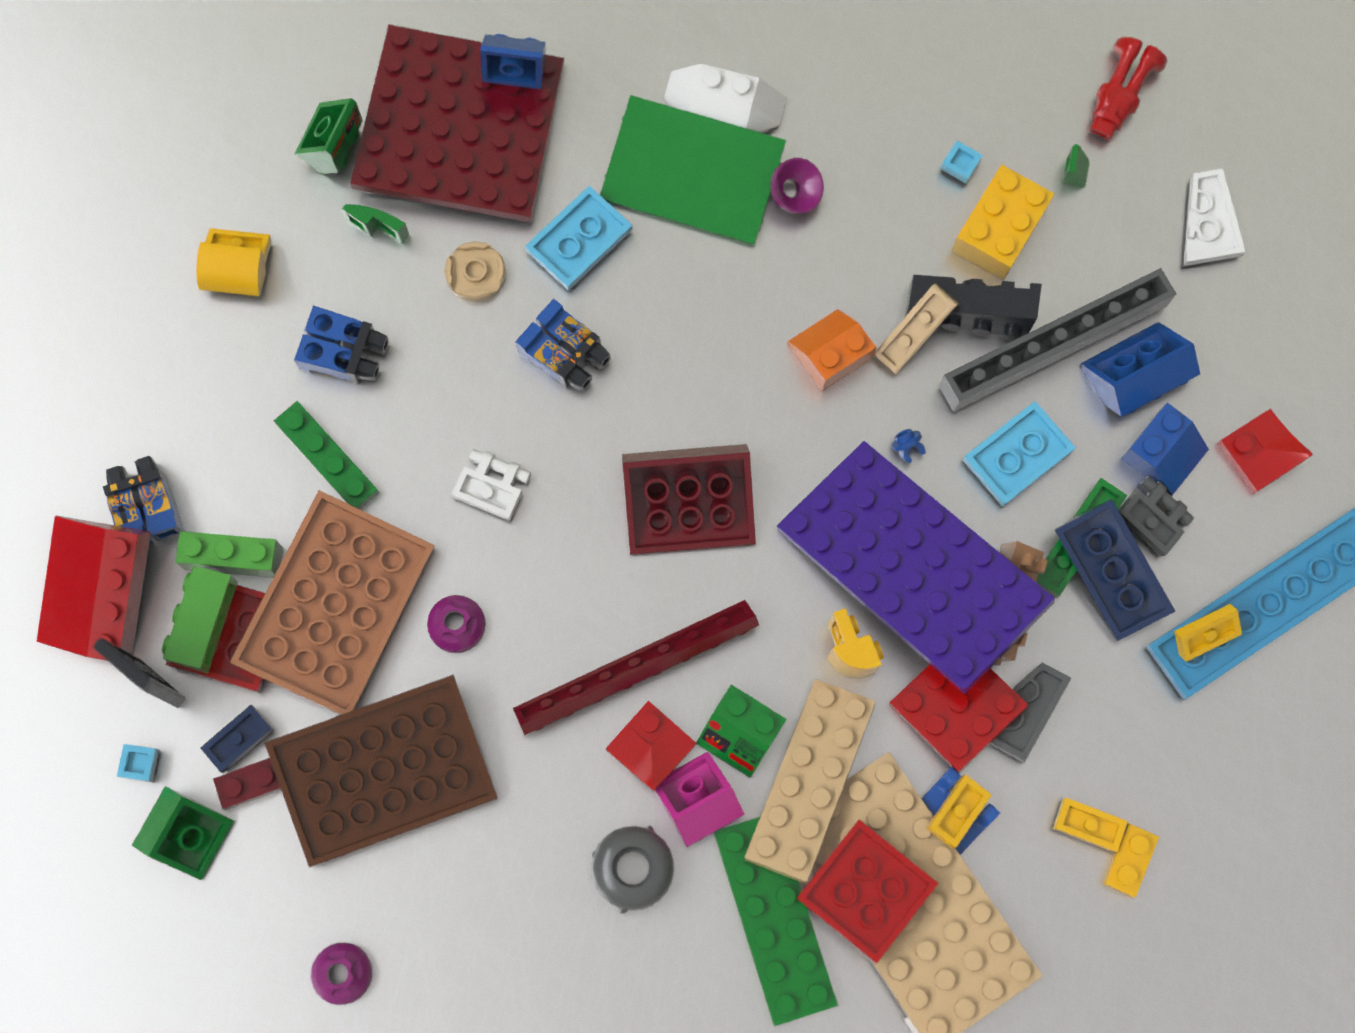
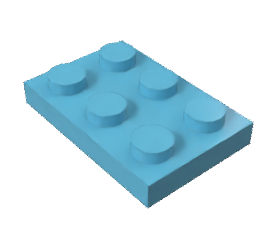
[525,186,633,291]
[962,401,1076,507]

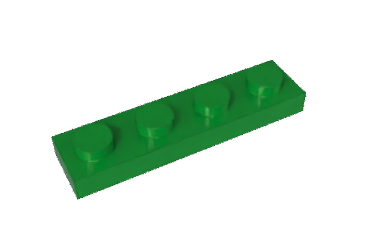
[273,401,380,509]
[1036,478,1127,598]

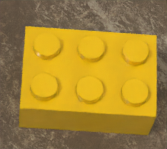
[951,164,1055,280]

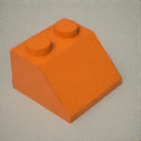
[787,309,877,392]

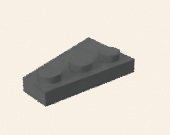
[990,662,1071,763]

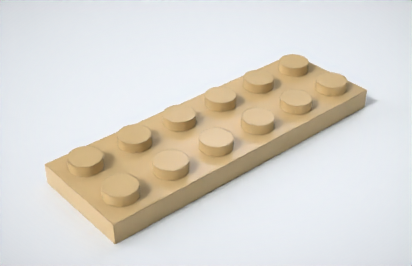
[744,679,876,885]

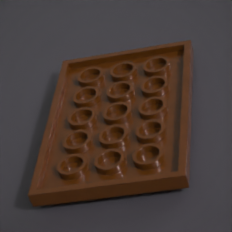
[265,674,497,868]

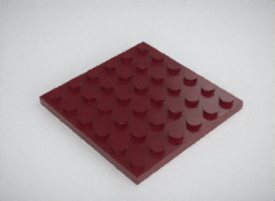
[350,24,564,223]

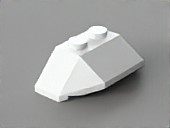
[664,64,787,133]

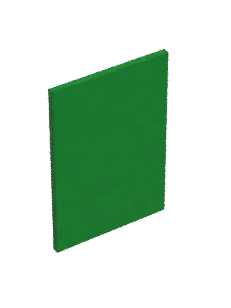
[600,95,786,245]

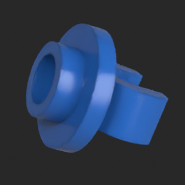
[892,429,926,463]

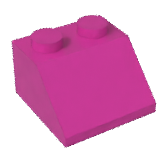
[655,751,745,847]

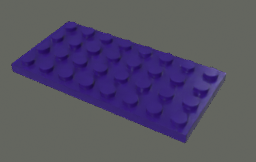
[777,441,1055,694]

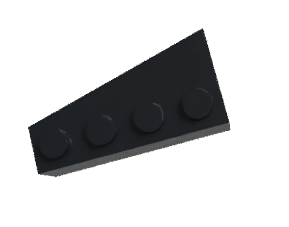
[904,274,1042,341]

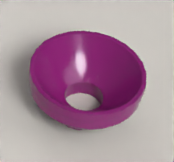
[771,158,824,214]
[427,595,486,653]
[311,943,372,1005]

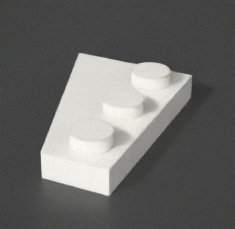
[1183,168,1246,266]

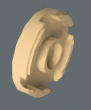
[444,241,506,302]

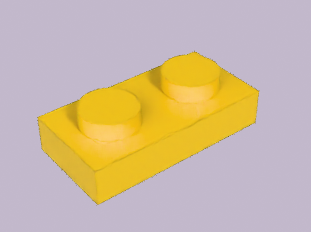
[1174,604,1242,662]
[926,774,992,849]
[1053,797,1128,853]
[1102,823,1159,898]

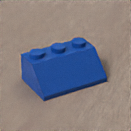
[1081,322,1200,417]

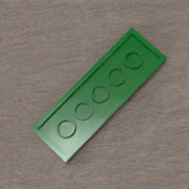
[713,817,838,1026]

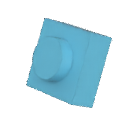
[940,141,983,183]
[117,744,159,782]

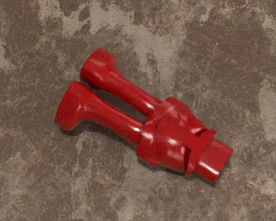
[1089,37,1167,140]

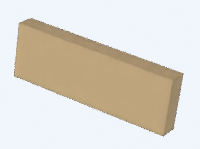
[874,283,959,374]

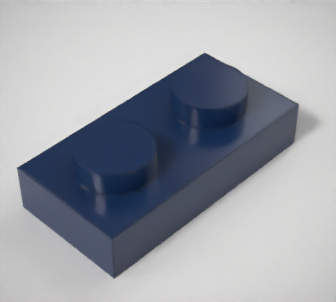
[200,705,274,773]

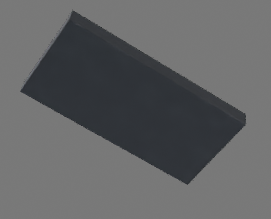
[92,638,185,708]

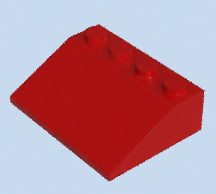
[36,515,151,661]

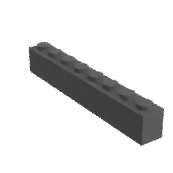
[939,268,1177,412]

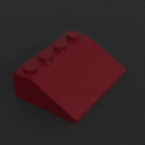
[622,444,756,555]

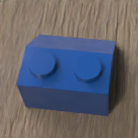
[480,34,546,89]
[1121,402,1209,496]

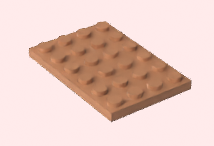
[230,490,435,715]

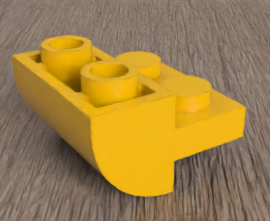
[196,228,272,296]
[827,608,884,679]

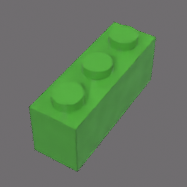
[175,531,283,578]
[162,566,238,673]

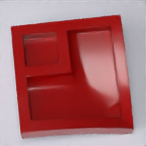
[1217,408,1313,494]
[605,700,697,792]

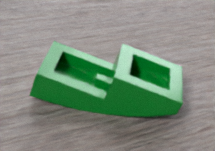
[342,204,409,244]

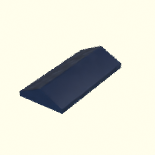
[1054,499,1175,641]

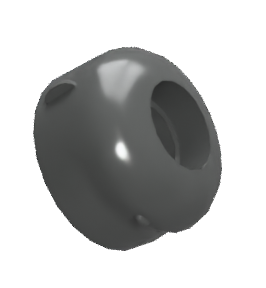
[591,825,674,914]

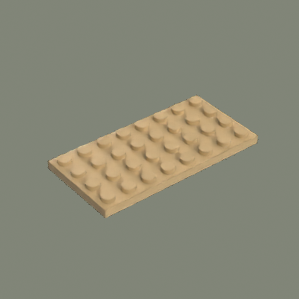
[812,752,1043,1033]

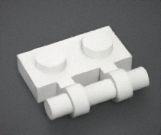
[451,449,531,521]

